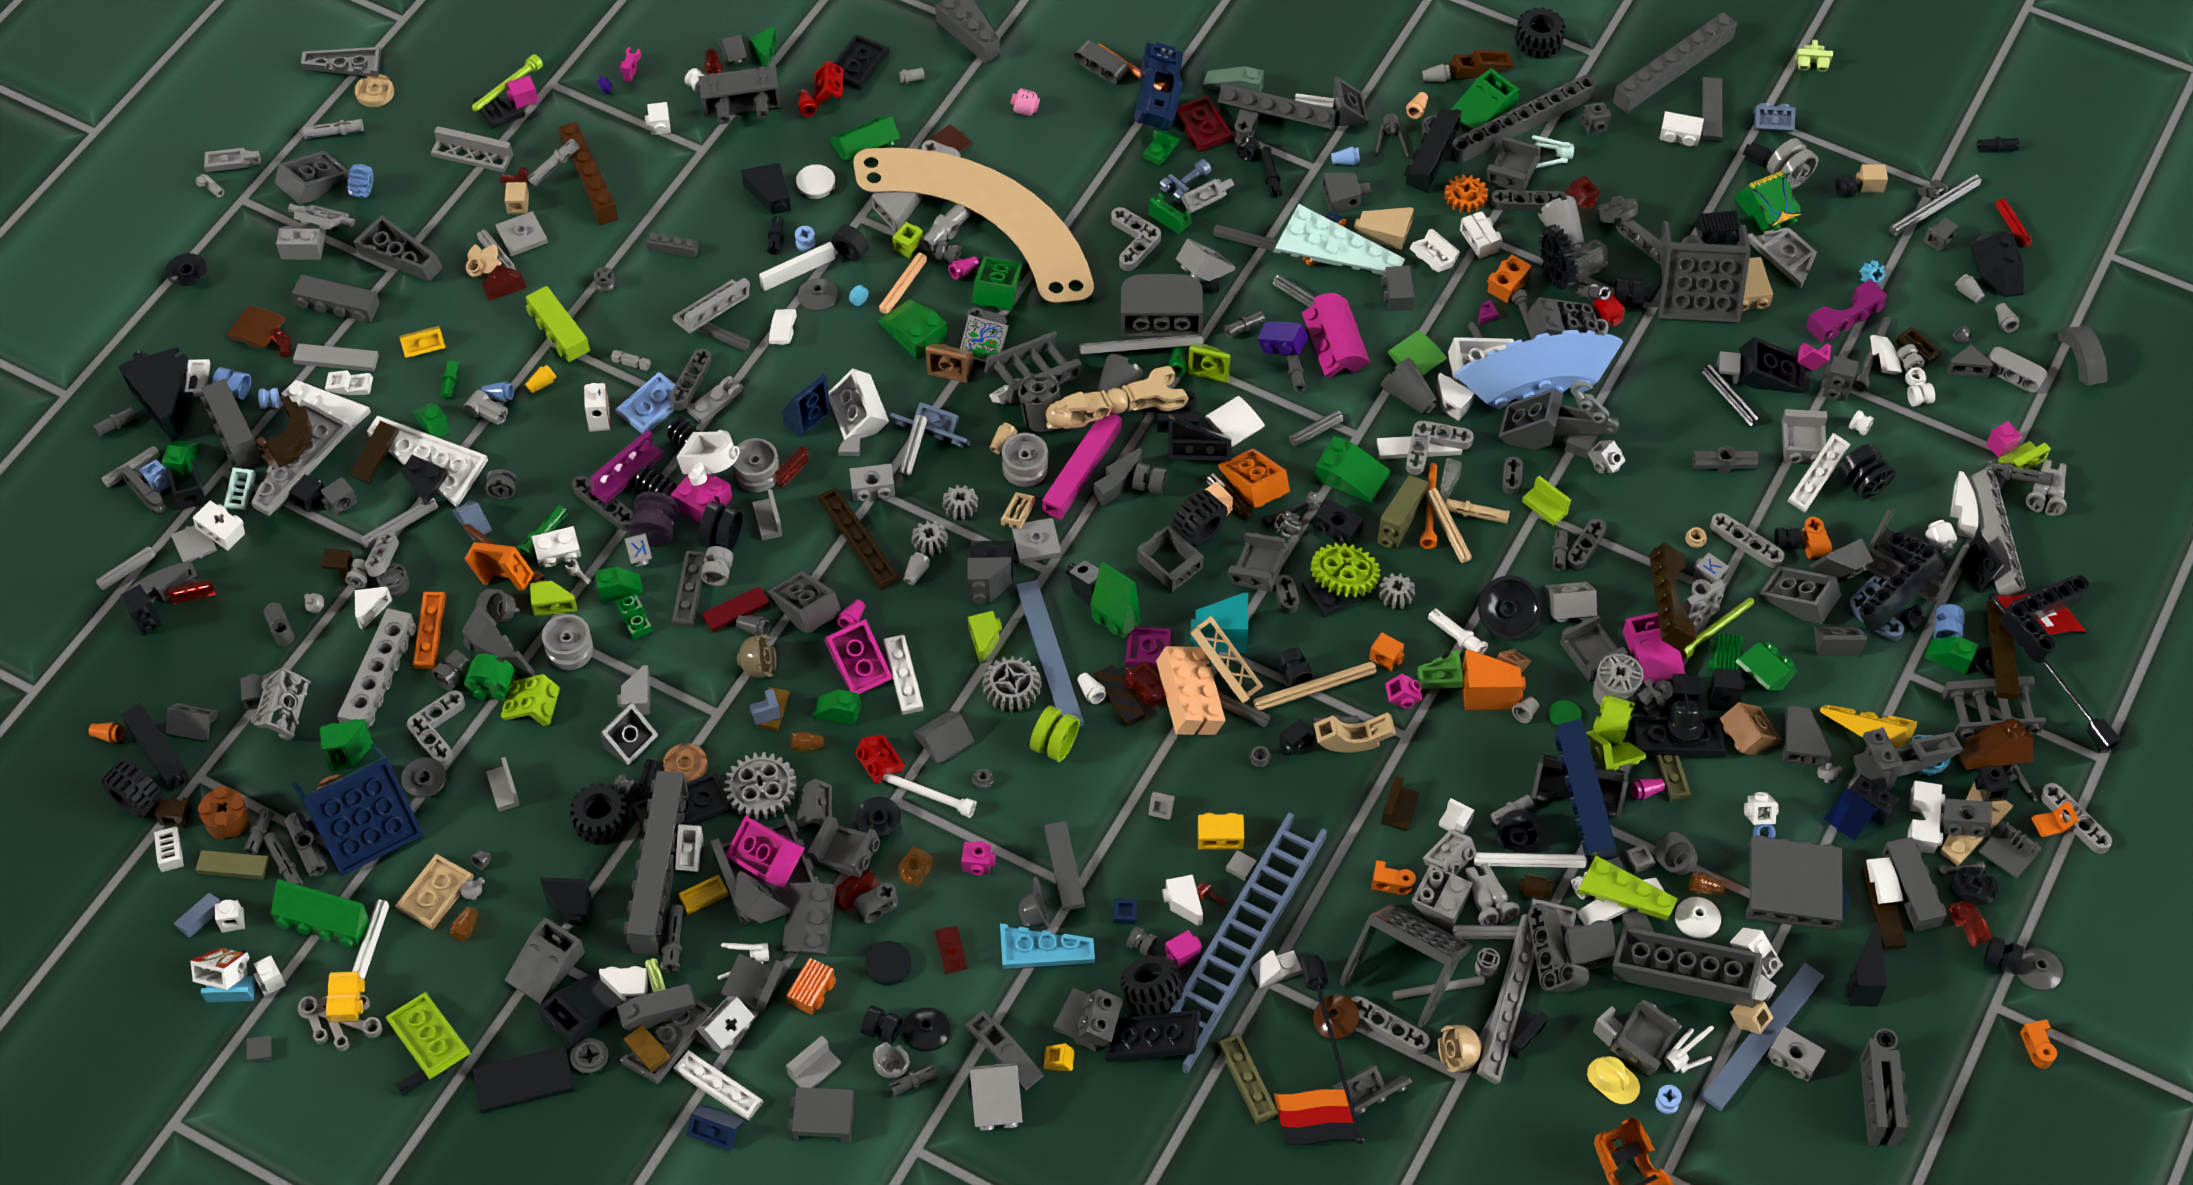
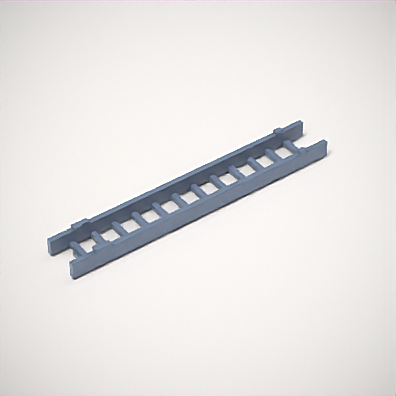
[1169,812,1327,1074]

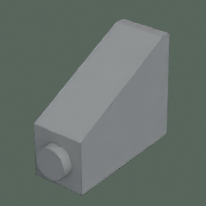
[872,191,923,232]

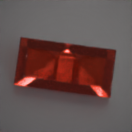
[481,265,527,301]
[168,579,217,604]

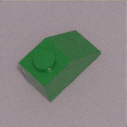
[412,402,451,438]
[162,440,201,479]
[594,567,644,603]
[1924,636,1978,675]
[813,689,861,725]

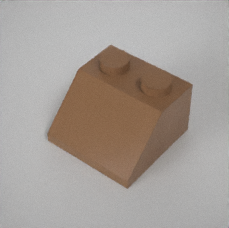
[926,343,973,383]
[1719,702,1783,755]

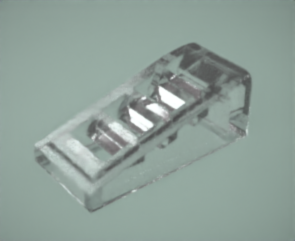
[1440,458,1462,503]

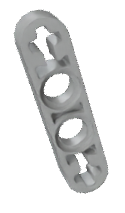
[1710,513,1784,568]
[2041,783,2112,854]
[1351,996,1430,1055]

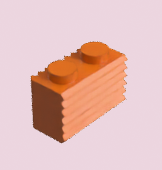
[786,958,836,1015]

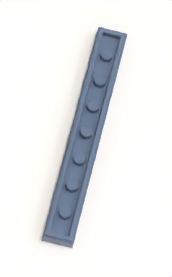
[1016,580,1084,727]
[1701,963,1824,1112]

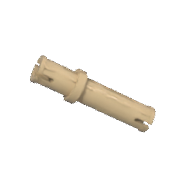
[1446,498,1510,524]

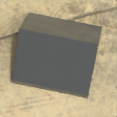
[1332,77,1369,126]
[1814,626,1867,656]
[600,702,658,765]
[913,710,974,765]

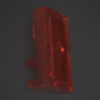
[934,925,968,975]

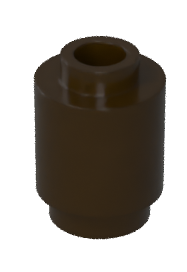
[1519,874,1553,900]

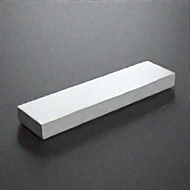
[759,242,835,291]
[1787,433,1851,513]
[1376,434,1462,460]
[883,635,924,715]
[674,1050,763,1121]

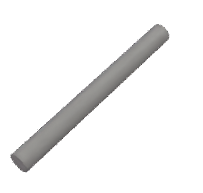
[1393,975,1485,1000]

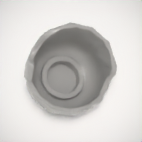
[873,1042,910,1078]

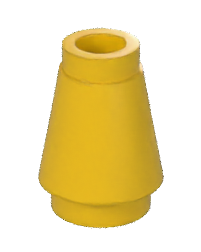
[525,365,557,394]

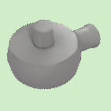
[304,593,324,613]
[1817,762,1843,783]
[461,877,485,900]

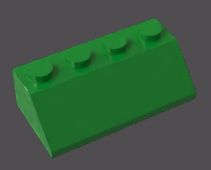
[271,879,370,948]

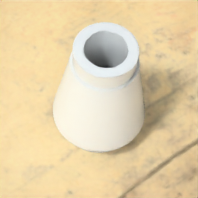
[1077,673,1106,704]

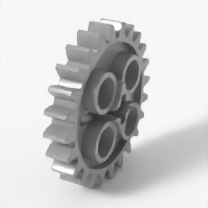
[724,752,797,820]

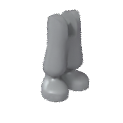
[2026,459,2067,516]
[1466,863,1520,925]

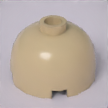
[1438,1025,1482,1073]

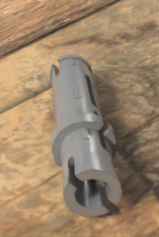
[302,119,364,139]
[527,139,579,186]

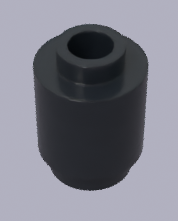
[1743,142,1774,167]

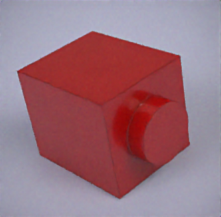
[1593,292,1625,328]

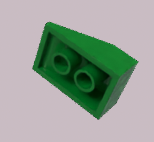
[972,256,1023,310]
[878,299,948,359]
[1315,436,1391,503]
[1090,562,1142,639]

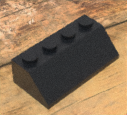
[1404,109,1462,193]

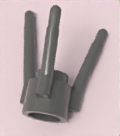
[1375,114,1410,158]
[2002,764,2038,802]

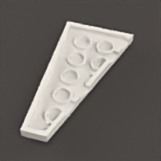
[367,416,488,508]

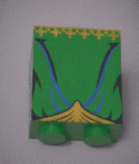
[1734,170,1803,233]

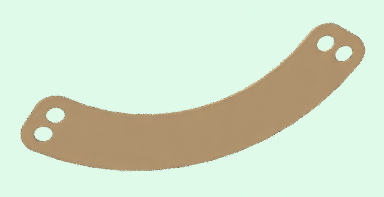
[853,148,1094,303]

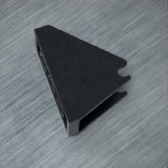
[118,347,198,442]

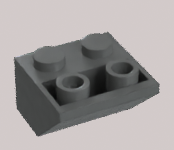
[1564,920,1616,971]

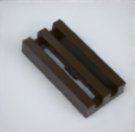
[1896,327,1942,366]

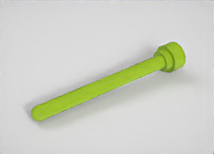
[472,54,543,111]
[1680,597,1754,660]

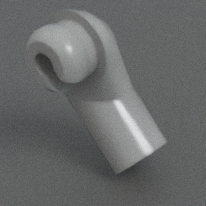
[195,174,225,198]

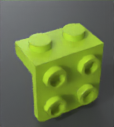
[501,674,560,726]
[1586,730,1646,771]

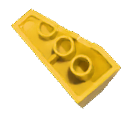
[1820,704,1917,748]

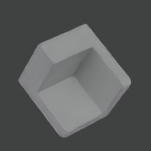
[1716,351,1741,384]
[1593,1006,1623,1047]

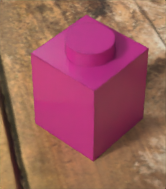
[506,75,538,109]
[1986,421,2022,458]
[1165,930,1202,970]

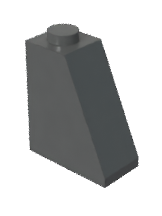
[1782,706,1831,767]

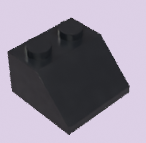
[970,541,1014,579]

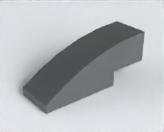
[1094,448,1142,506]
[126,561,197,603]
[1894,732,1963,776]

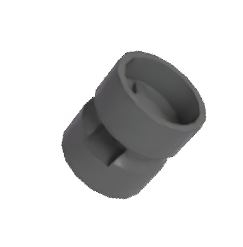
[1132,462,1167,495]
[432,650,471,691]

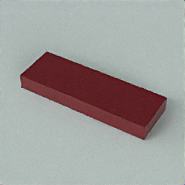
[702,586,770,633]

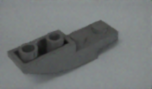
[965,1010,1044,1091]

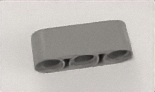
[1987,347,2047,392]

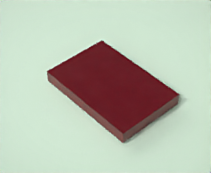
[1176,96,1234,152]

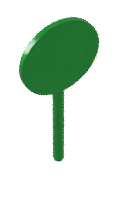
[1548,700,1582,725]

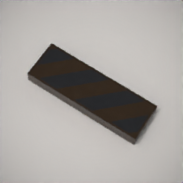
[1094,665,1145,726]

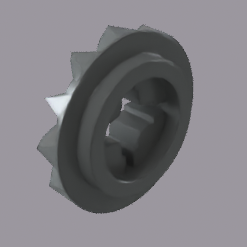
[570,1038,608,1075]

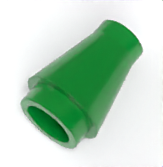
[1167,347,1187,377]

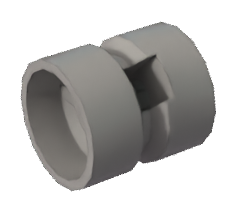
[700,546,734,586]

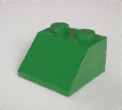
[1735,642,1798,690]

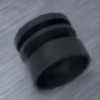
[1837,444,1896,500]

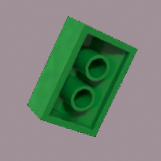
[829,116,900,162]

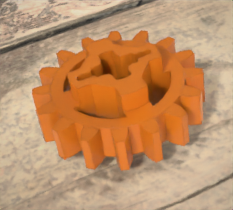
[1444,174,1488,213]

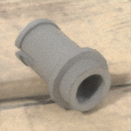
[899,67,925,84]

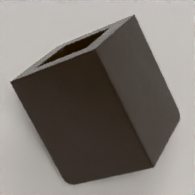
[321,548,353,579]

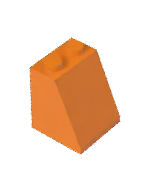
[1462,650,1526,710]

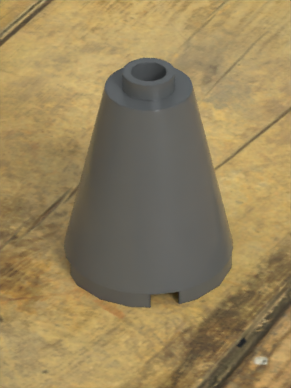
[1097,354,1144,393]
[1381,358,1437,414]

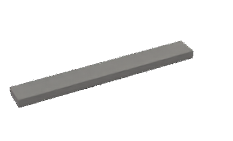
[1477,914,1535,1084]

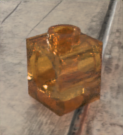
[898,846,933,887]

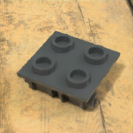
[1979,821,2042,879]

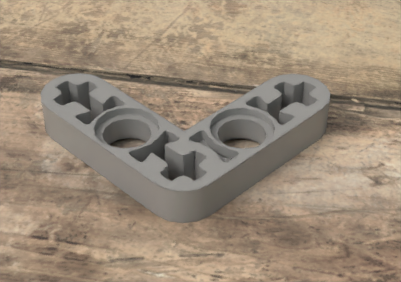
[1111,207,1161,271]
[1406,421,1474,475]
[407,690,465,766]

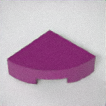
[1478,300,1499,324]

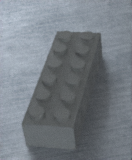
[1613,926,1762,1008]

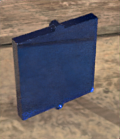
[1824,787,1877,841]

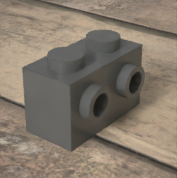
[1821,356,1859,402]
[1077,989,1123,1047]

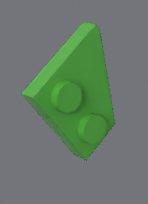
[1417,650,1464,689]

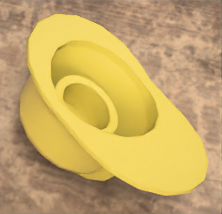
[1587,1056,1640,1104]

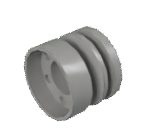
[1593,654,1644,705]

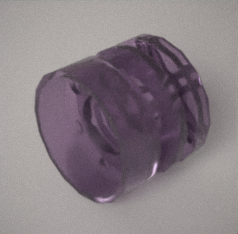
[628,491,679,546]

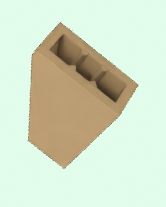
[1354,207,1414,250]

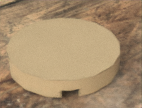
[355,74,394,107]

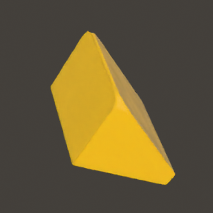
[1044,1043,1074,1071]

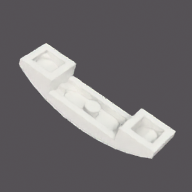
[1577,878,1665,926]

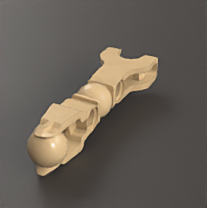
[1046,366,1188,429]

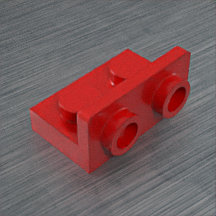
[813,60,843,105]
[855,735,905,784]

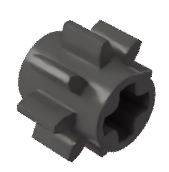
[1275,510,1301,539]

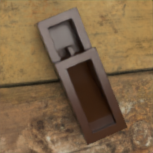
[1449,50,1514,79]

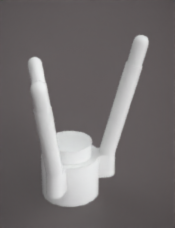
[718,943,769,980]
[1664,1026,1714,1074]

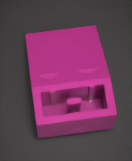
[1623,612,1685,686]

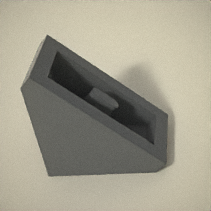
[1946,345,1993,378]

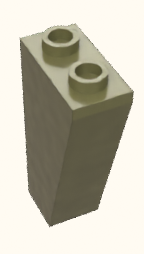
[1377,475,1429,551]

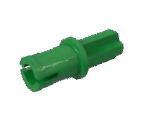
[440,360,460,399]

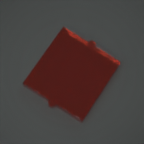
[926,124,972,153]

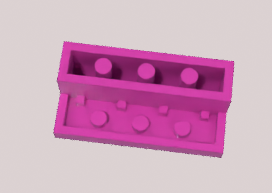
[1302,293,1370,378]

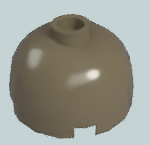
[737,634,777,678]

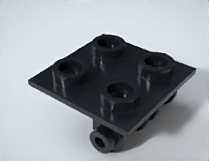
[1960,533,2004,593]

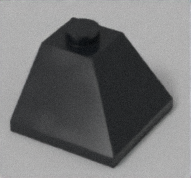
[540,877,592,926]

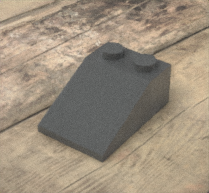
[274,151,350,205]
[1759,566,1841,624]
[767,571,842,634]

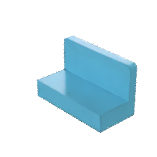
[201,976,256,1002]

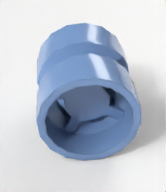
[212,367,251,399]
[1933,604,1965,639]

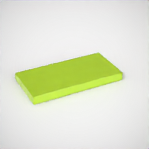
[385,992,471,1080]

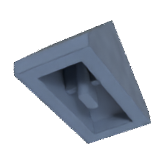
[452,500,492,541]

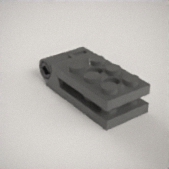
[1860,1028,1910,1147]

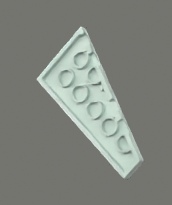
[1273,204,1405,275]

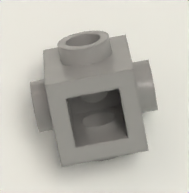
[1587,440,1626,474]

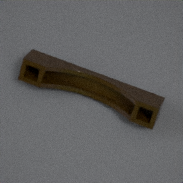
[1649,542,1696,652]

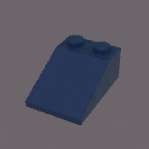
[782,374,831,438]

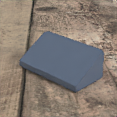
[173,893,221,938]

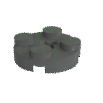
[1597,196,1638,223]

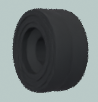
[831,225,869,262]

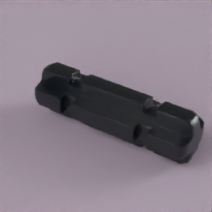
[636,759,658,800]

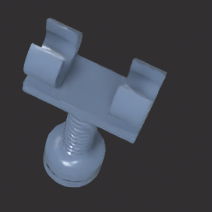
[1160,159,1211,204]

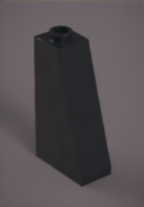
[121,703,190,792]

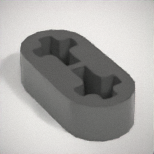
[1502,457,1523,495]
[1275,575,1299,614]

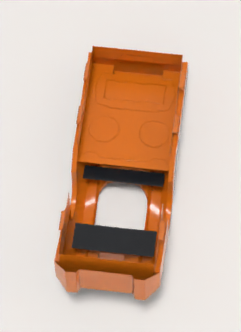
[1594,1117,1674,1185]

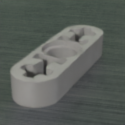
[365,532,399,577]

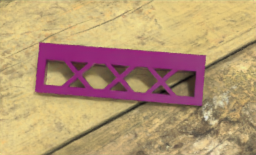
[590,430,663,504]

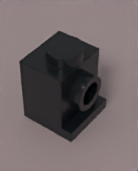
[1279,718,1315,755]

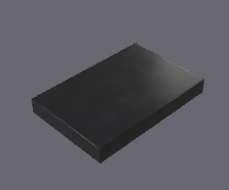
[833,34,889,90]

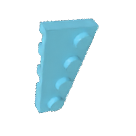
[1000,924,1095,969]

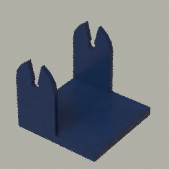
[292,743,424,877]

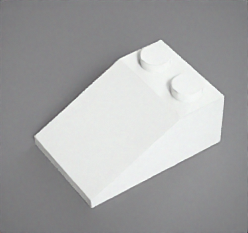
[1448,338,1514,386]

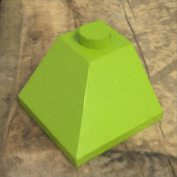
[1188,343,1230,383]

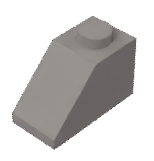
[617,665,650,715]

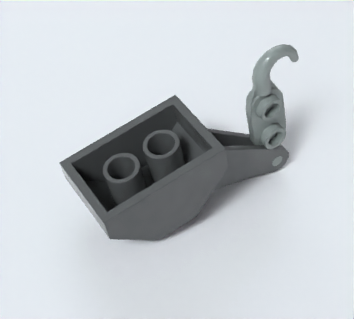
[1499,381,1619,450]

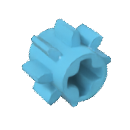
[1859,260,1886,284]

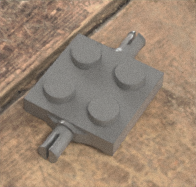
[288,204,355,229]

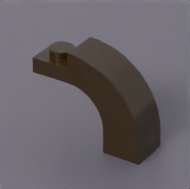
[266,396,313,468]

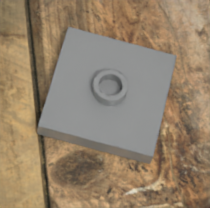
[495,211,548,257]
[1011,518,1061,564]

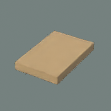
[395,854,474,930]

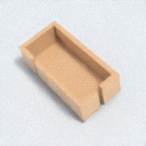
[1156,646,1226,735]

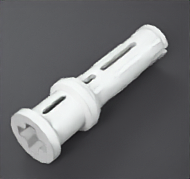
[1428,608,1488,654]

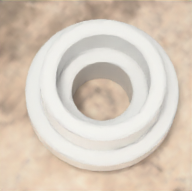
[1905,367,1926,387]

